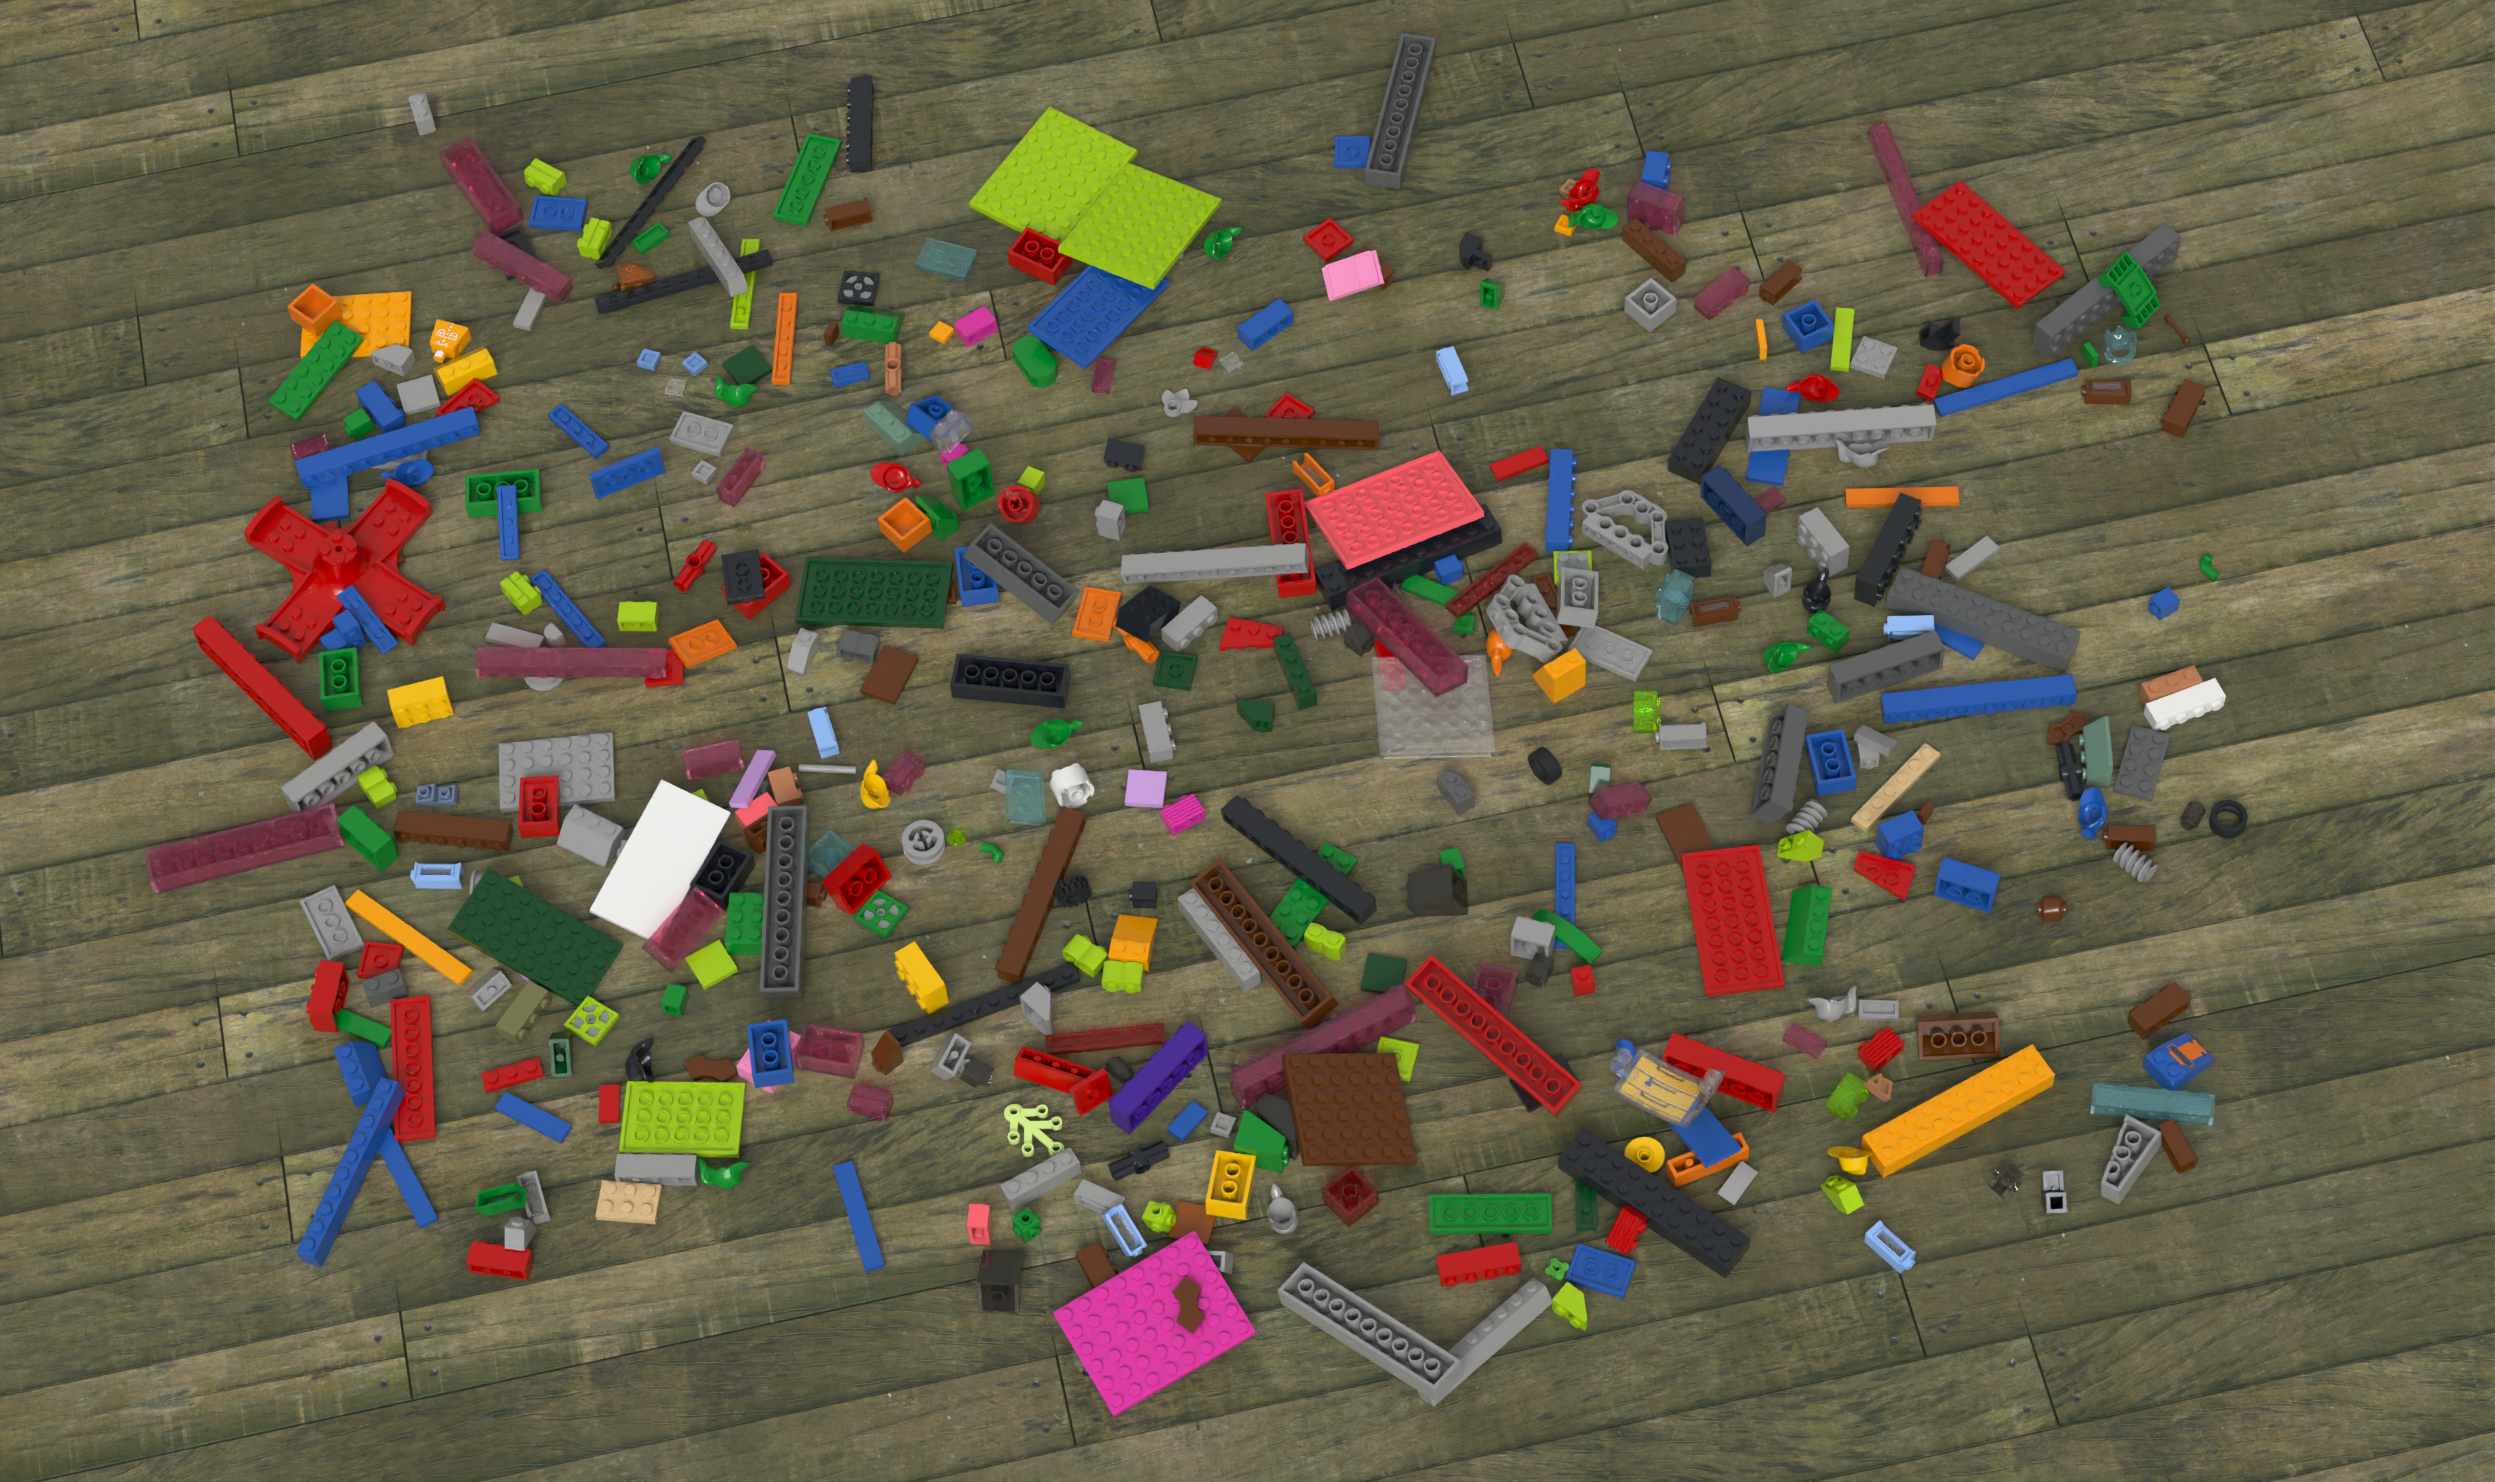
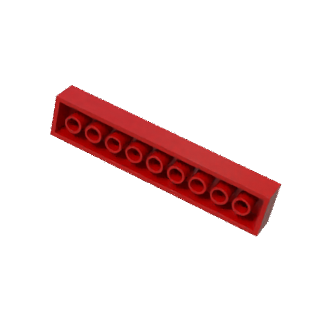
[192,615,333,761]
[1405,955,1583,1118]

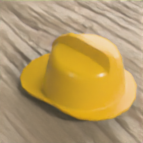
[1827,1146,1872,1175]

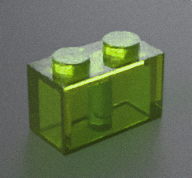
[1633,691,1661,734]
[1826,1072,1870,1122]

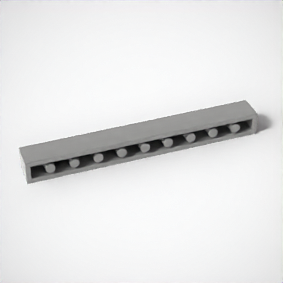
[1120,543,1309,584]

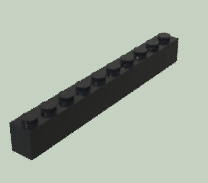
[1221,795,1377,925]

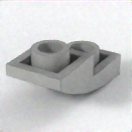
[1718,1161,1758,1205]

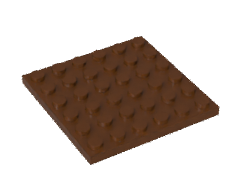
[1282,1053,1417,1166]

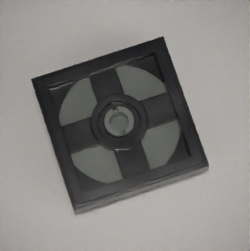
[837,270,880,306]

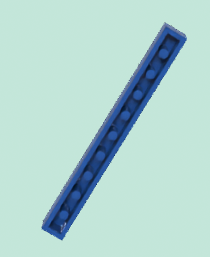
[295,407,481,488]
[1880,674,2077,724]
[296,1077,406,1267]

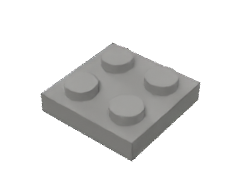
[1850,336,1898,379]

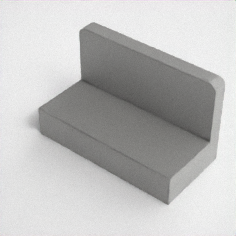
[464,969,512,1011]

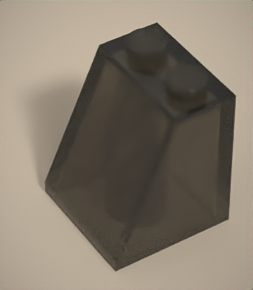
[1406,863,1468,917]
[1255,1093,1300,1161]
[977,1249,1024,1314]

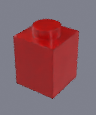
[1570,964,1595,997]

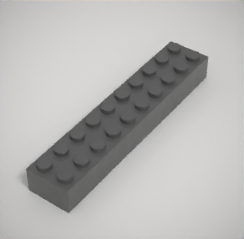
[1365,33,1436,189]
[2032,223,2181,359]
[1886,567,2081,673]
[759,805,811,999]

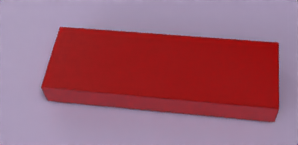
[1490,445,1548,482]

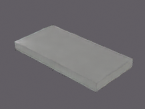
[1568,625,1653,682]
[299,884,364,962]

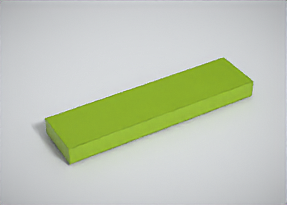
[1830,307,1855,372]

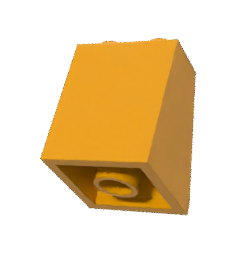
[1532,648,1586,703]

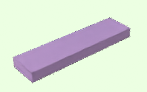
[729,750,776,808]

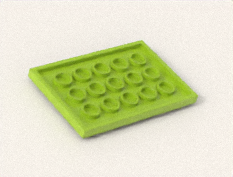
[619,1081,746,1158]

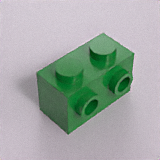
[1807,609,1850,654]

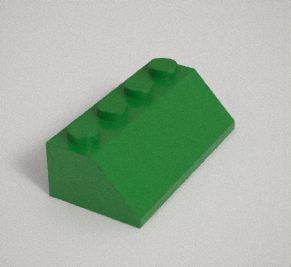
[1782,885,1832,967]

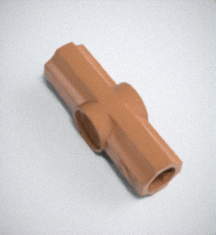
[884,342,903,396]

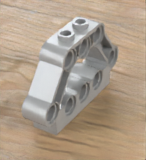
[1582,490,1668,570]
[1486,575,1568,664]

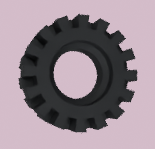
[1054,875,1092,908]

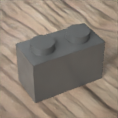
[1437,767,1475,816]
[361,968,408,1008]

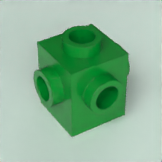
[1012,1207,1042,1243]

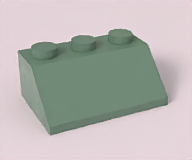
[863,401,926,456]
[2078,716,2113,787]

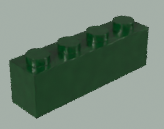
[1273,632,1317,710]

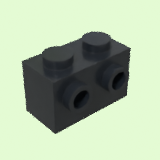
[1103,438,1146,472]

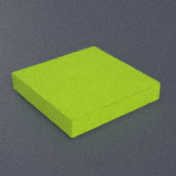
[685,940,738,990]
[1376,1036,1419,1082]

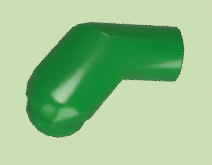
[2199,553,2220,581]

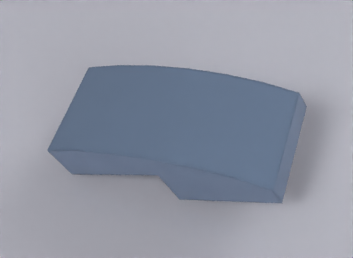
[415,784,459,806]

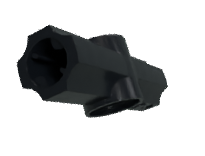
[2056,742,2084,801]
[1108,1140,1170,1181]

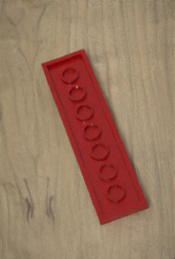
[390,995,436,1143]

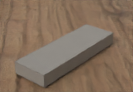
[513,282,551,331]
[1945,536,2000,581]
[485,623,545,652]

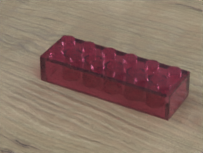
[439,137,524,235]

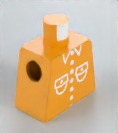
[430,319,472,363]

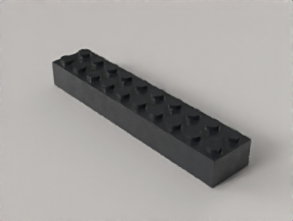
[1314,503,1502,610]
[1558,1128,1751,1279]

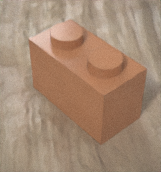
[767,766,803,806]

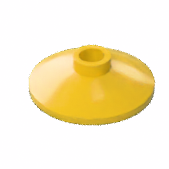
[1624,1137,1665,1173]

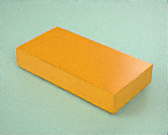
[1755,319,1767,360]

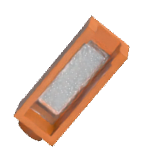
[1292,453,1335,497]

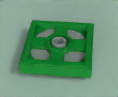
[854,890,909,939]

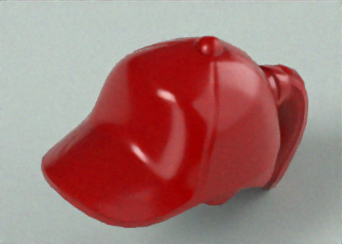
[1559,169,1600,212]
[1785,374,1840,402]
[870,462,921,493]

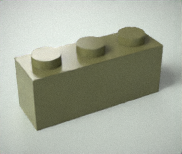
[495,981,551,1045]

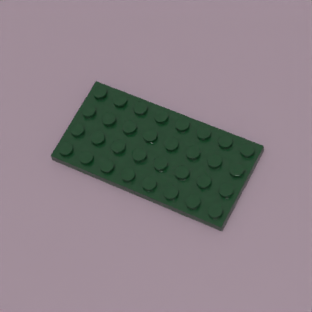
[795,557,954,629]
[447,868,623,1007]

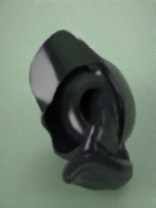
[1802,568,1831,613]
[625,1038,655,1083]

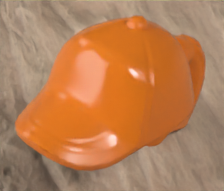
[1486,628,1513,676]

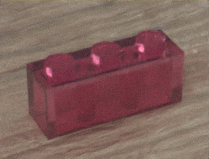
[1694,266,1749,321]
[716,448,765,508]
[682,739,744,780]
[1588,782,1652,821]

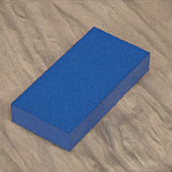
[830,361,870,388]
[1167,1101,1208,1143]

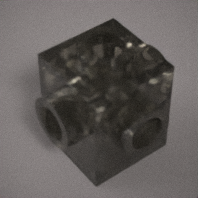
[1988,1161,2024,1199]

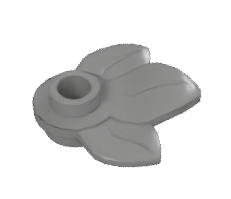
[1162,389,1198,417]

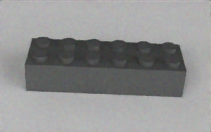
[964,523,1080,625]
[1827,630,1945,704]
[1751,703,1808,824]

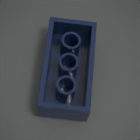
[1700,465,1766,546]

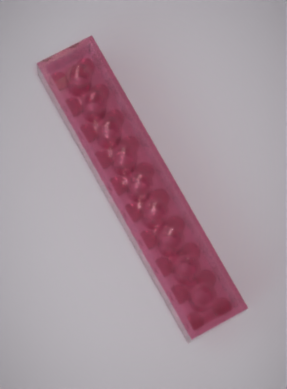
[144,803,345,894]
[1229,984,1416,1109]

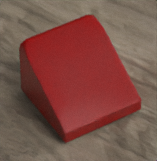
[1193,347,1218,370]

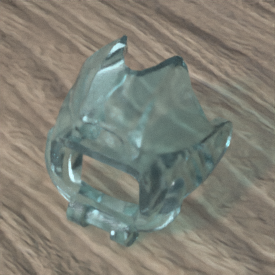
[2103,325,2137,367]

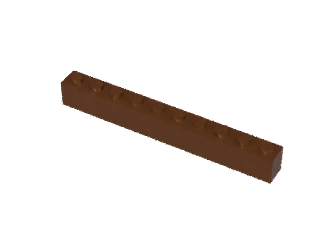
[1193,416,1379,450]
[995,807,1086,983]

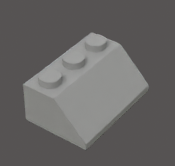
[557,805,626,869]

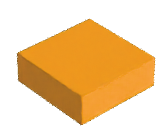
[1554,214,1577,236]
[929,321,955,344]

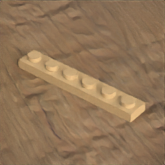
[1851,743,1940,832]

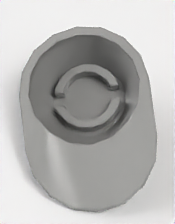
[695,182,730,217]

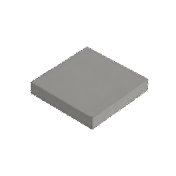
[396,374,441,416]

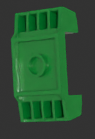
[2098,251,2161,329]

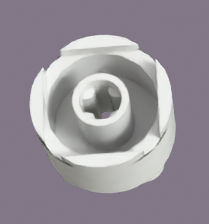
[1050,763,1094,809]

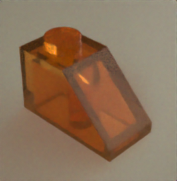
[616,263,656,291]

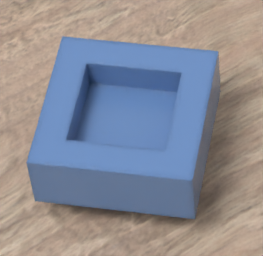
[637,348,661,371]
[682,352,708,377]

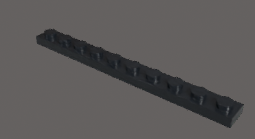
[595,136,706,269]
[594,249,773,315]
[888,962,1080,1048]

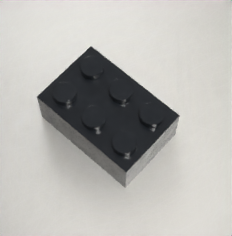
[1665,517,1712,581]
[1115,585,1181,643]
[689,839,755,911]

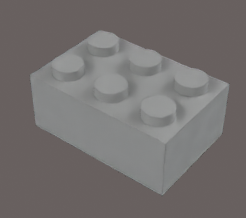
[1796,507,1850,577]
[1556,567,1599,628]

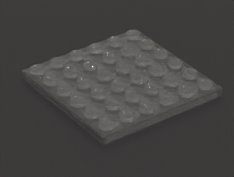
[1371,655,1495,759]

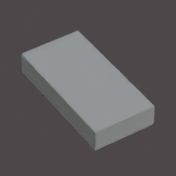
[1858,999,1899,1021]

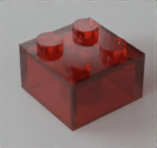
[1321,1165,1379,1227]

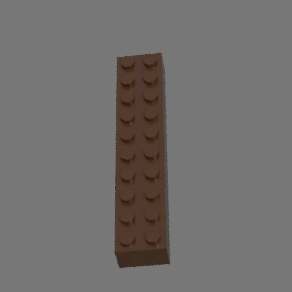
[1190,858,1339,1029]

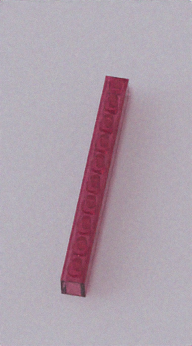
[1868,121,1944,277]
[474,647,668,679]

